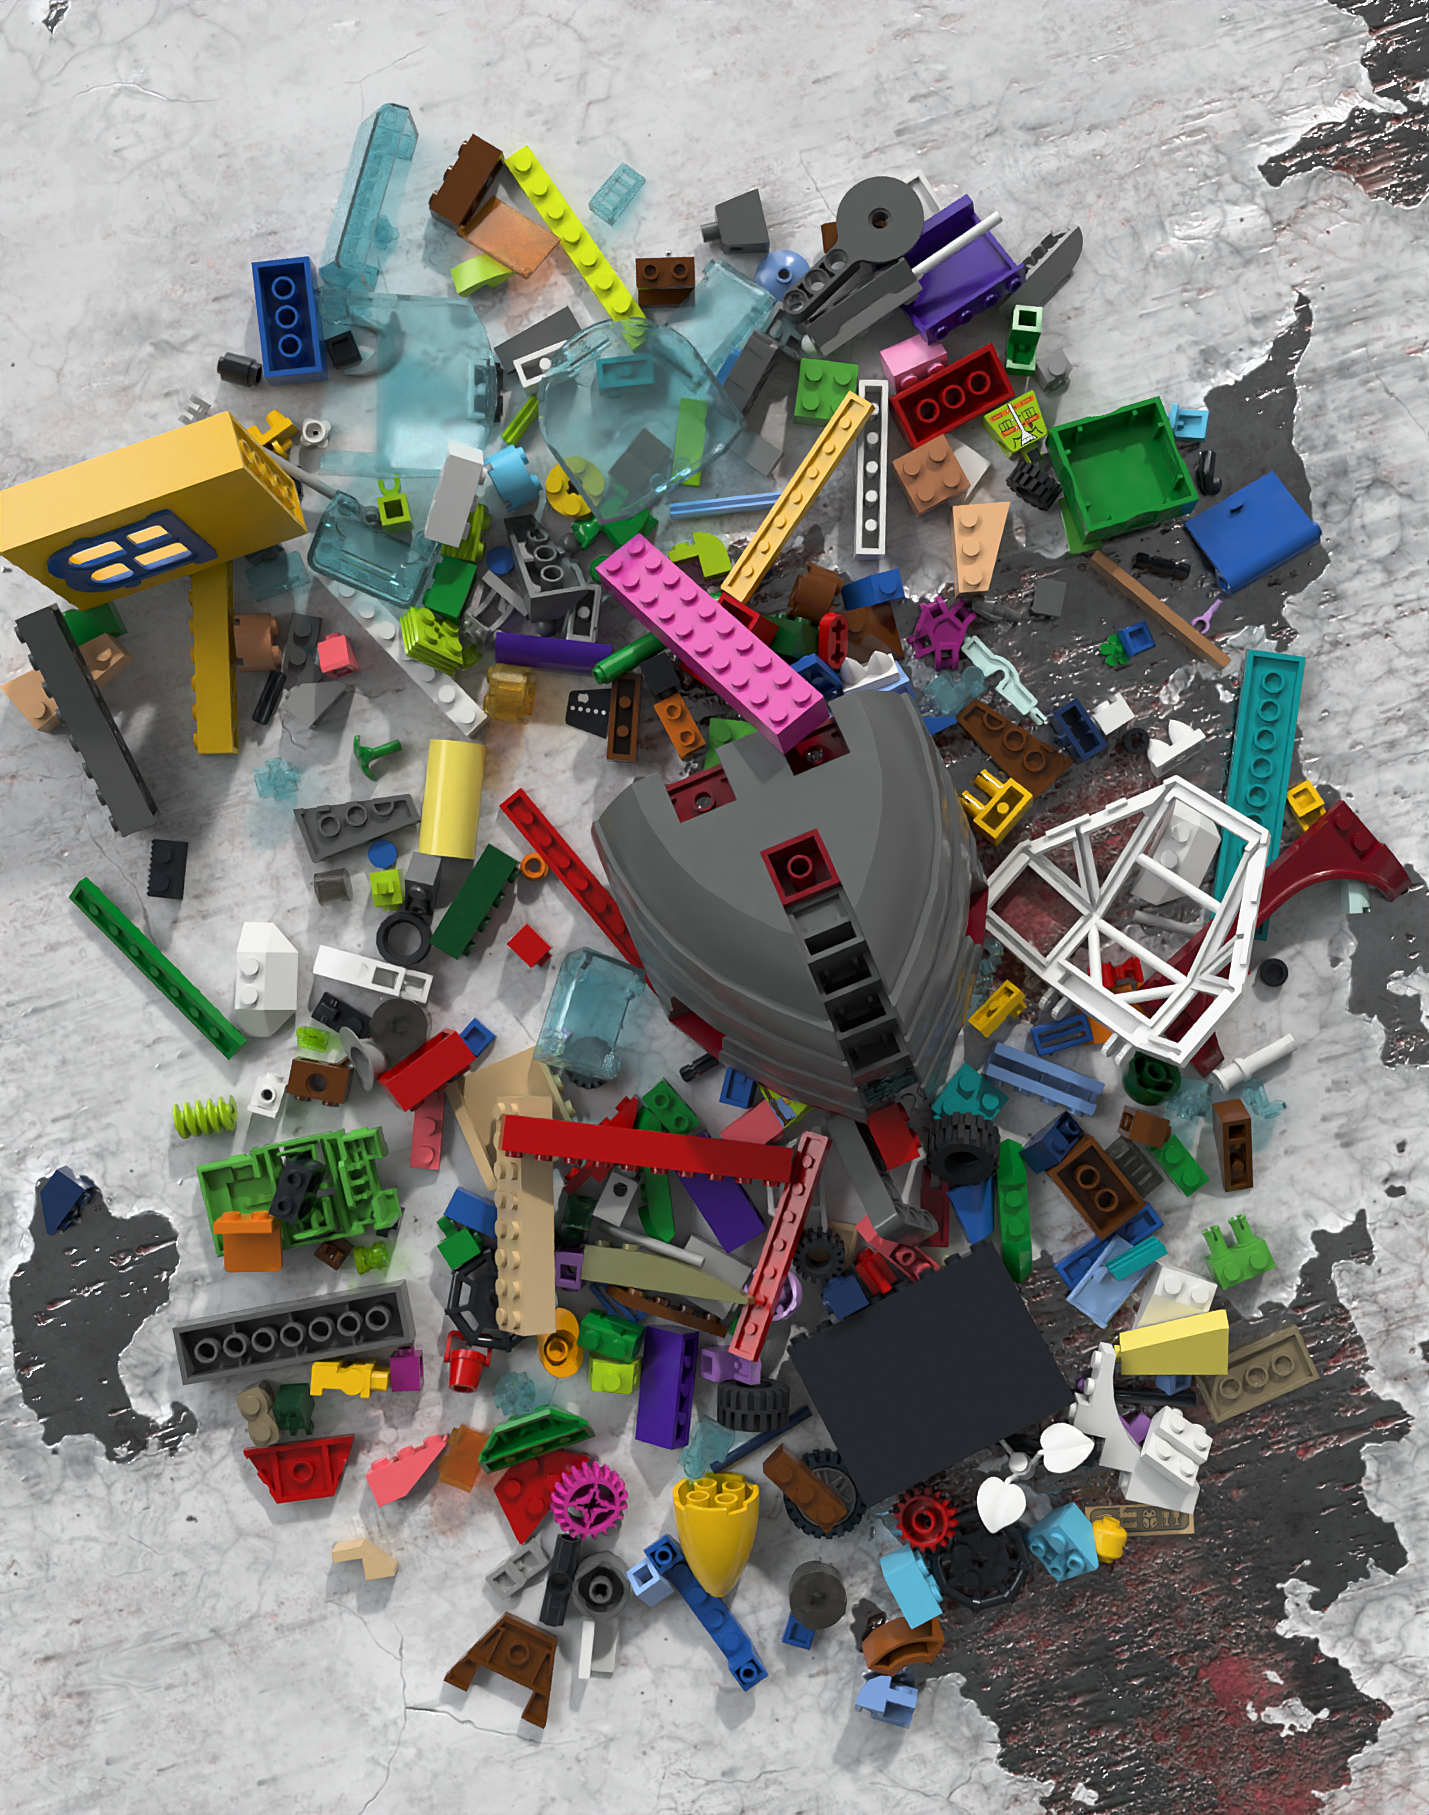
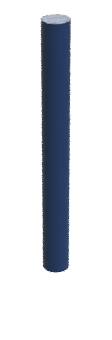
[710,1405,813,1475]

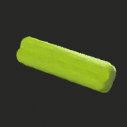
[501,394,545,446]

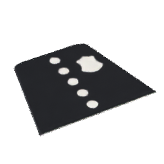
[565,688,611,739]

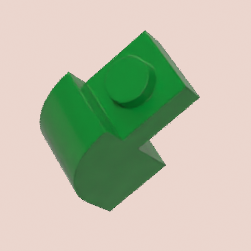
[1004,304,1043,377]

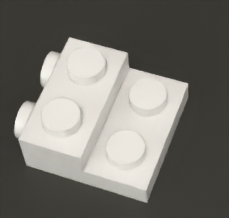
[1139,1406,1213,1492]

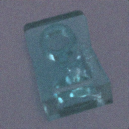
[1242,1078,1288,1119]

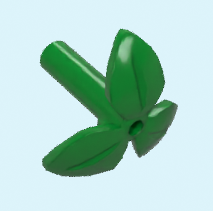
[353,735,402,782]

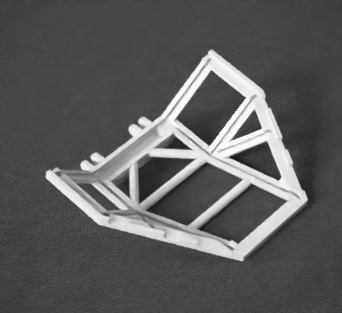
[985,775,1271,1068]

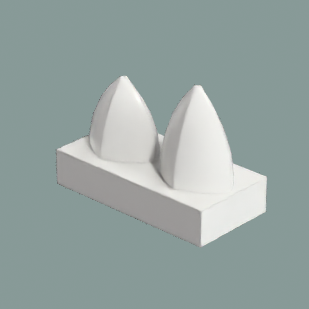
[837,651,901,695]
[1147,720,1206,779]

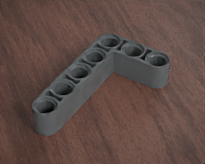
[826,1114,938,1247]

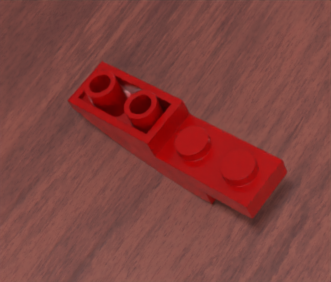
[563,1094,639,1196]

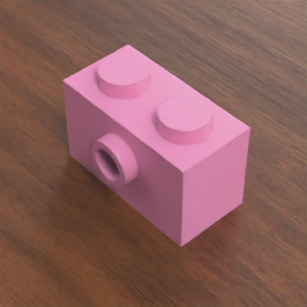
[880,334,948,394]

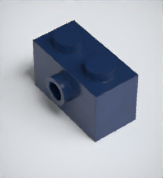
[1047,697,1108,764]
[820,1268,869,1320]

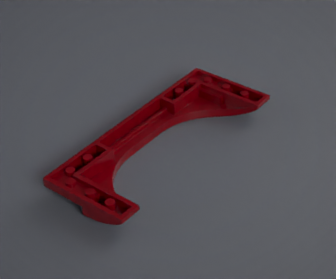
[1136,800,1412,1078]

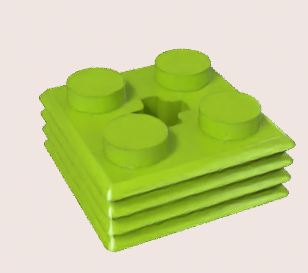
[400,606,463,676]

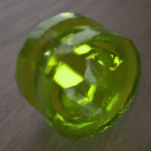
[461,644,483,671]

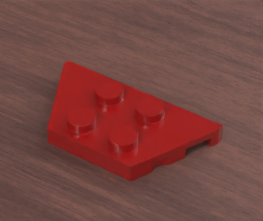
[243,1433,355,1504]
[493,1448,590,1545]

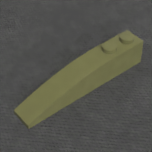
[580,1239,755,1305]

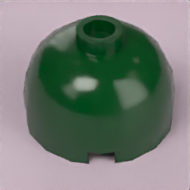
[1121,1051,1181,1106]

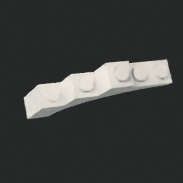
[1065,1342,1200,1514]

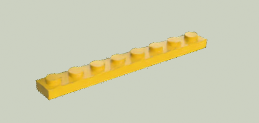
[720,391,876,605]

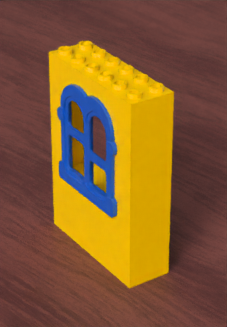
[0,411,308,611]

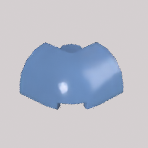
[854,1676,918,1729]

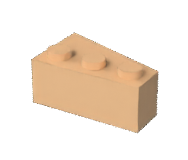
[949,502,1010,598]

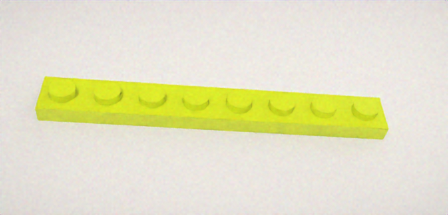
[504,145,657,352]

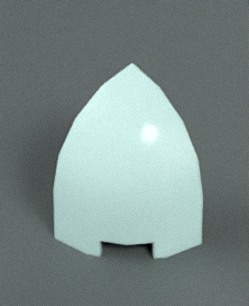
[1340,879,1371,914]

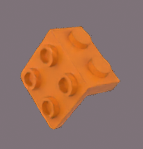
[213,1210,283,1273]

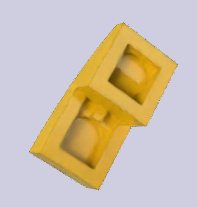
[1286,780,1326,833]

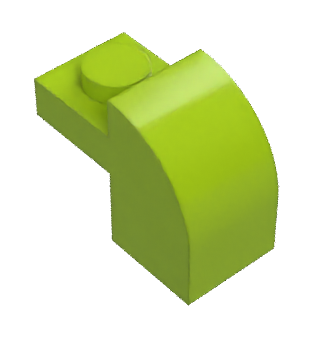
[668,532,732,582]

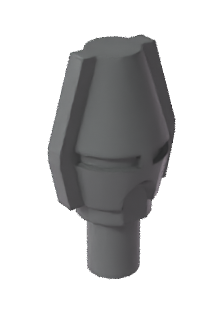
[971,595,1022,623]

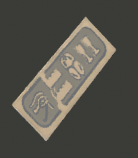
[1085,1504,1194,1536]

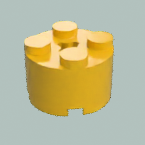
[545,458,605,522]

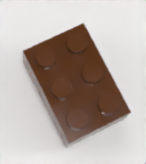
[1045,1133,1147,1241]

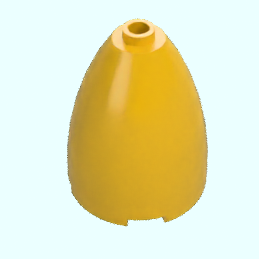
[672,1472,759,1597]

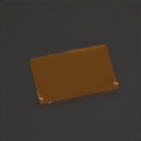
[457,195,561,280]

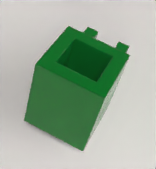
[437,1215,485,1270]

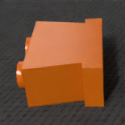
[653,692,706,760]

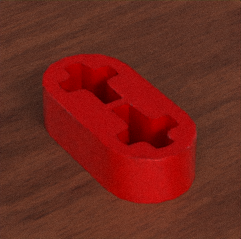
[818,612,849,669]

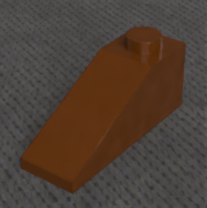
[1212,1099,1253,1192]

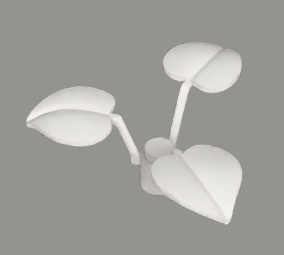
[977,1423,1094,1534]

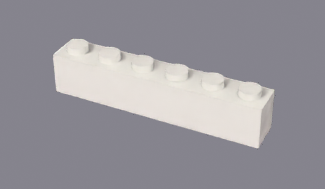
[854,380,888,560]

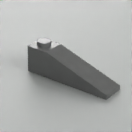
[504,514,588,623]

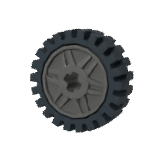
[783,1448,867,1540]

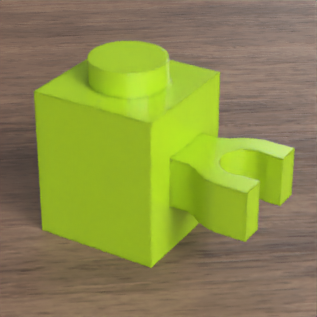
[376,477,415,535]
[369,869,405,912]

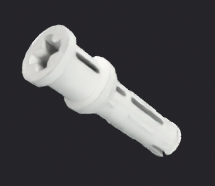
[1211,1034,1298,1094]

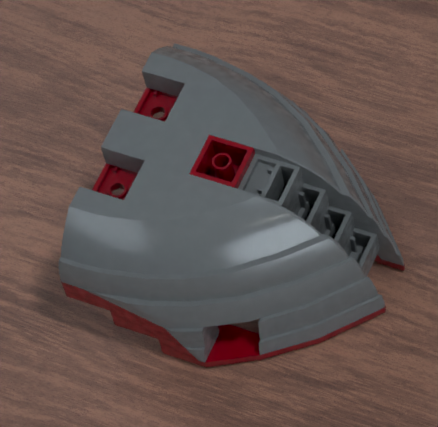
[591,690,989,1124]

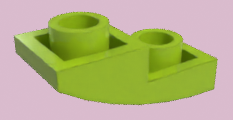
[450,248,516,298]

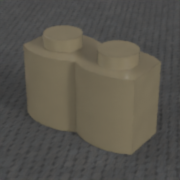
[237,1379,286,1449]

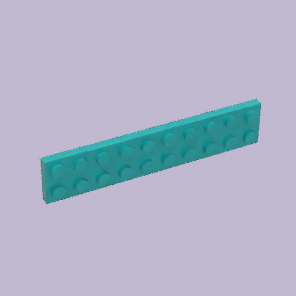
[1209,649,1306,941]

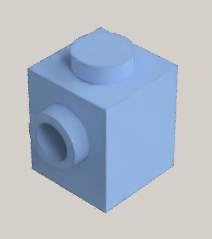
[627,1557,675,1608]

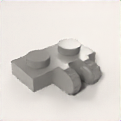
[760,301,804,365]

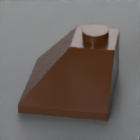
[838,604,905,664]

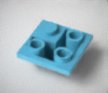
[1023,1502,1099,1582]

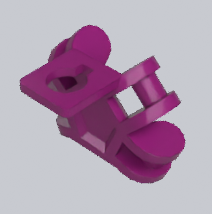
[906,595,978,672]

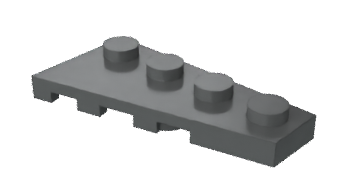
[293,794,421,864]

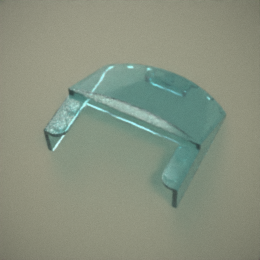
[318,289,497,479]

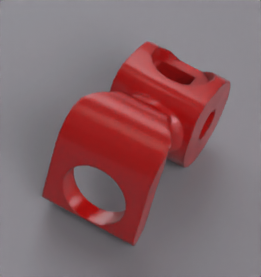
[1087,955,1144,988]

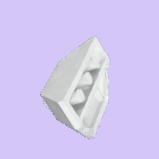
[1129,799,1221,905]
[235,922,299,1037]

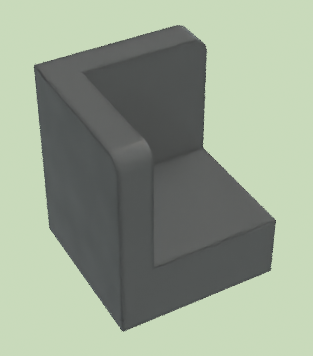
[1032,578,1067,621]

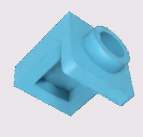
[1166,403,1210,443]

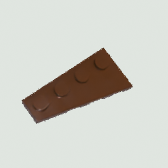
[955,698,1075,801]
[605,1284,729,1338]

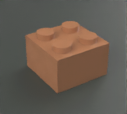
[890,434,971,518]

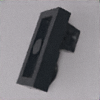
[311,992,376,1039]

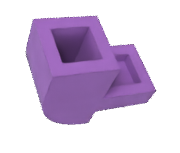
[699,1345,762,1385]

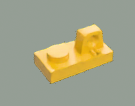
[967,980,1027,1038]

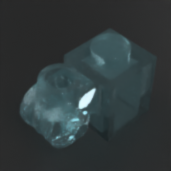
[921,666,987,717]
[677,1415,735,1479]

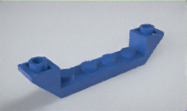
[644,1533,768,1692]

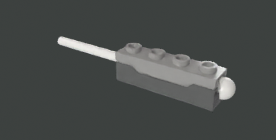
[802,211,1003,356]

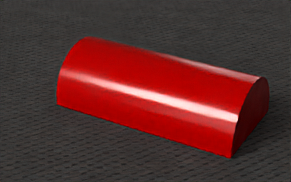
[888,342,1016,450]

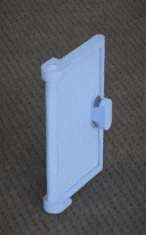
[1066,1234,1157,1330]

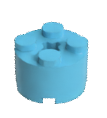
[483,444,543,513]

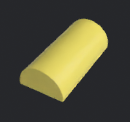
[418,739,487,860]

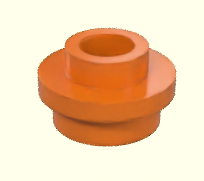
[520,853,549,881]

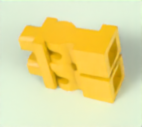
[310,1355,391,1398]

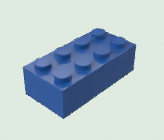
[251,256,329,387]

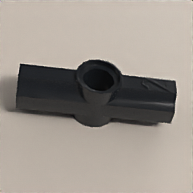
[539,1533,582,1627]

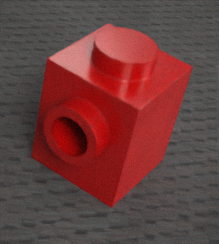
[507,923,553,968]

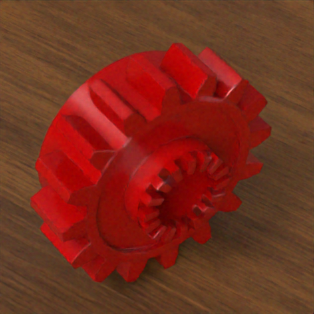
[894,1486,959,1552]

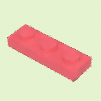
[410,1090,446,1170]

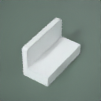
[578,1615,619,1679]

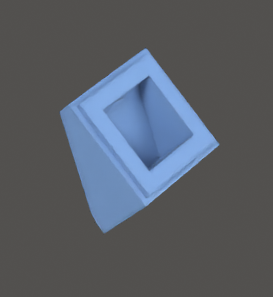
[1155,1375,1192,1396]

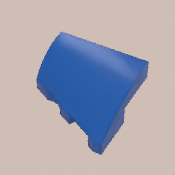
[946,1176,995,1245]

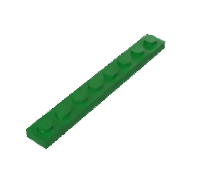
[68,877,248,1060]

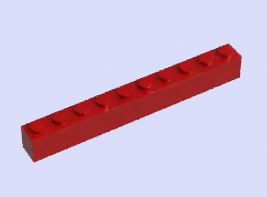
[498,1113,793,1187]

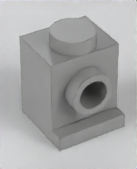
[1034,348,1073,396]

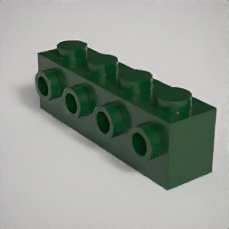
[428,843,521,960]

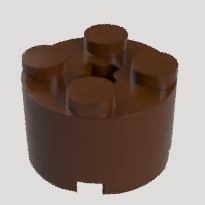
[786,561,844,627]

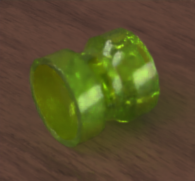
[353,1240,390,1276]

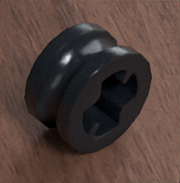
[1121,728,1150,754]

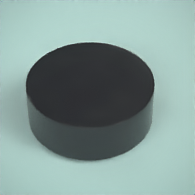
[1257,958,1288,987]

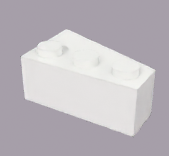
[424,440,487,548]

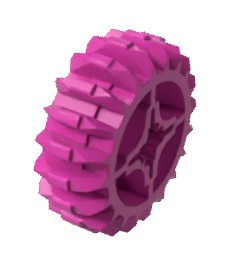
[550,1461,628,1541]

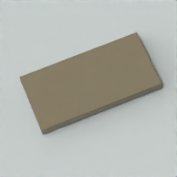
[1193,1325,1320,1425]

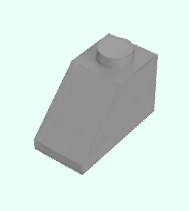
[283,682,352,731]

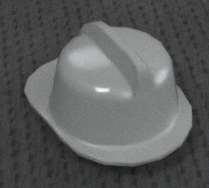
[339,1027,392,1091]

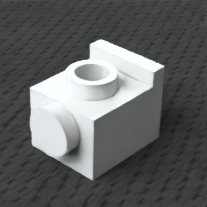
[1090,692,1135,737]
[247,1072,288,1119]

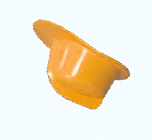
[537,1308,583,1378]

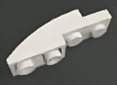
[312,945,433,1003]

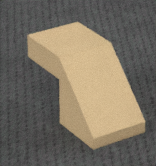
[331,1538,399,1581]

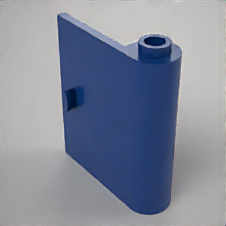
[1184,471,1322,596]

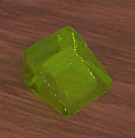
[296,1025,331,1053]

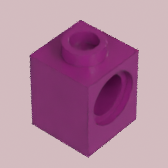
[390,1346,424,1392]

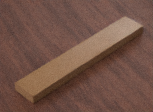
[1086,550,1231,671]

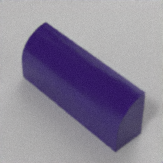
[495,632,615,677]
[674,1129,767,1254]
[635,1325,700,1450]

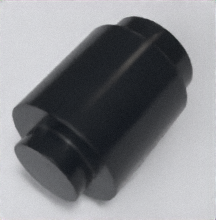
[217,352,263,388]

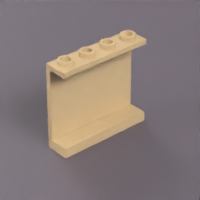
[444,1043,577,1192]

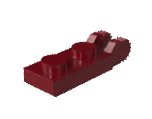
[919,1166,950,1247]

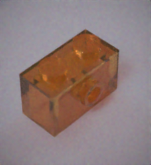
[436,1423,491,1493]

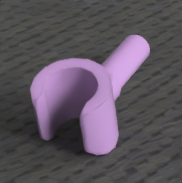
[1191,599,1223,634]

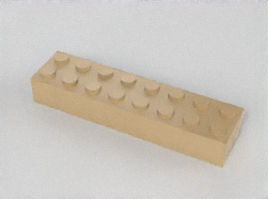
[493,1096,556,1336]

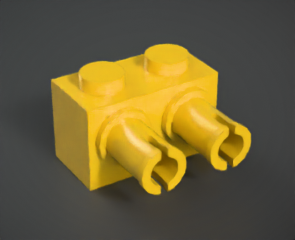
[959,769,1033,847]

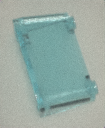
[646,258,777,395]
[307,489,443,610]
[533,946,646,1081]

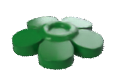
[1099,634,1130,667]

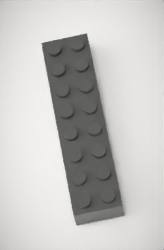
[14,602,161,838]
[172,1279,416,1385]

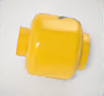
[1092,1516,1127,1563]

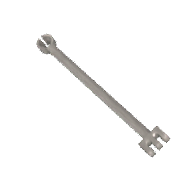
[178,394,381,529]

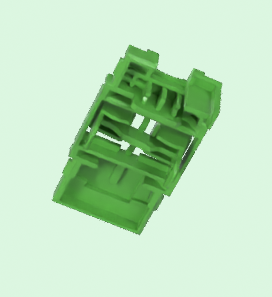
[196,1126,402,1258]

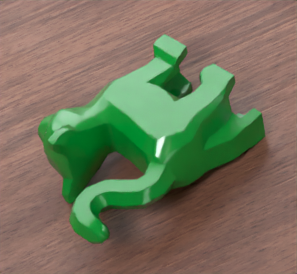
[571,484,659,585]

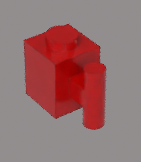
[853,1247,898,1295]

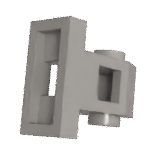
[461,570,529,648]

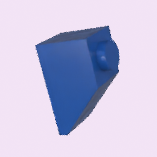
[841,568,905,611]

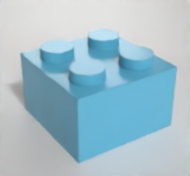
[880,1543,943,1629]

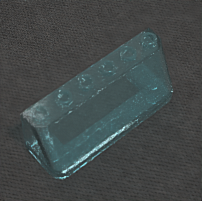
[318,103,419,299]

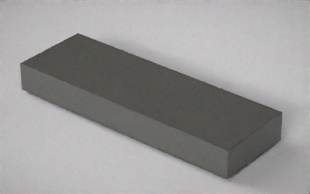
[493,306,583,376]

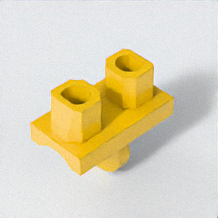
[247,409,299,460]

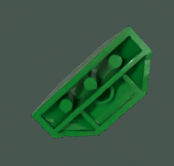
[478,1404,596,1474]

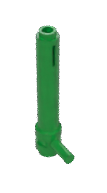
[592,592,722,685]

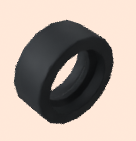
[376,912,433,966]

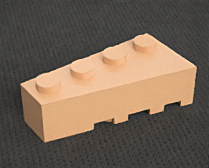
[0,633,134,733]

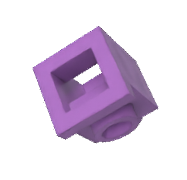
[555,1246,587,1292]

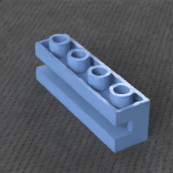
[982,1040,1105,1118]

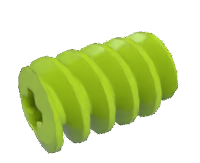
[172,1095,238,1139]

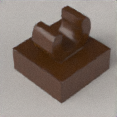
[313,1231,355,1271]

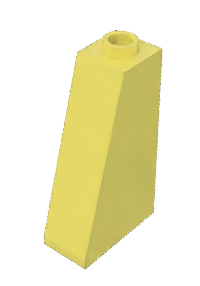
[1114,1310,1229,1375]

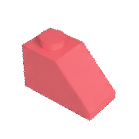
[317,633,361,680]
[720,1097,785,1144]

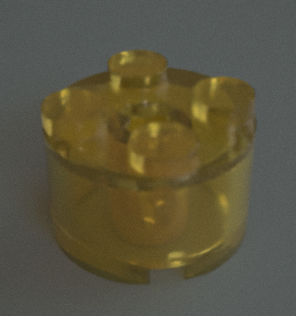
[483,663,536,725]

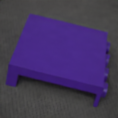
[871,194,1026,346]

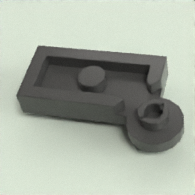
[282,613,323,684]

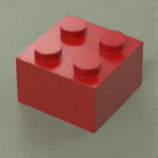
[865,1098,922,1171]

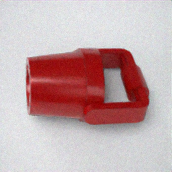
[444,1330,493,1394]

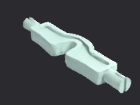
[960,633,1047,727]

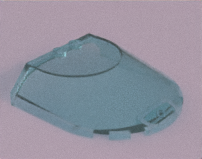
[537,317,747,525]

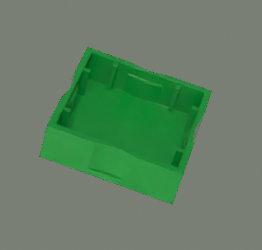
[1045,396,1199,545]

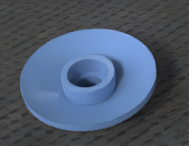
[755,250,811,307]

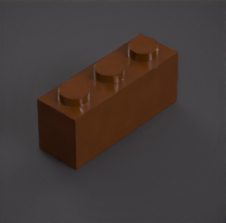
[428,134,505,235]
[606,673,643,764]
[762,1442,847,1533]

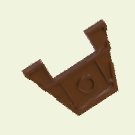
[443,1611,558,1729]

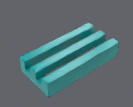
[1104,1235,1168,1281]

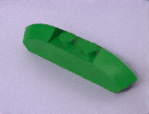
[632,1105,675,1244]
[995,1138,1032,1284]

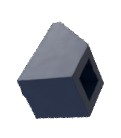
[1019,1110,1084,1175]
[40,1166,94,1236]

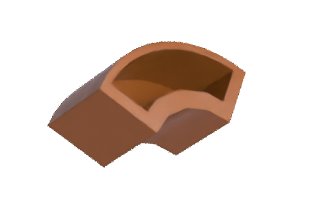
[862,1616,945,1677]

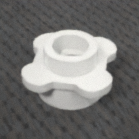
[300,418,331,449]

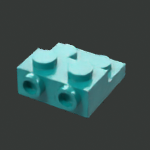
[928,1062,1010,1122]

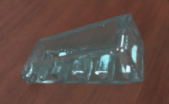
[588,162,646,226]

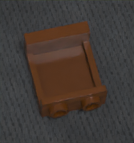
[635,257,696,309]

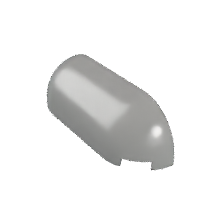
[994,224,1083,320]

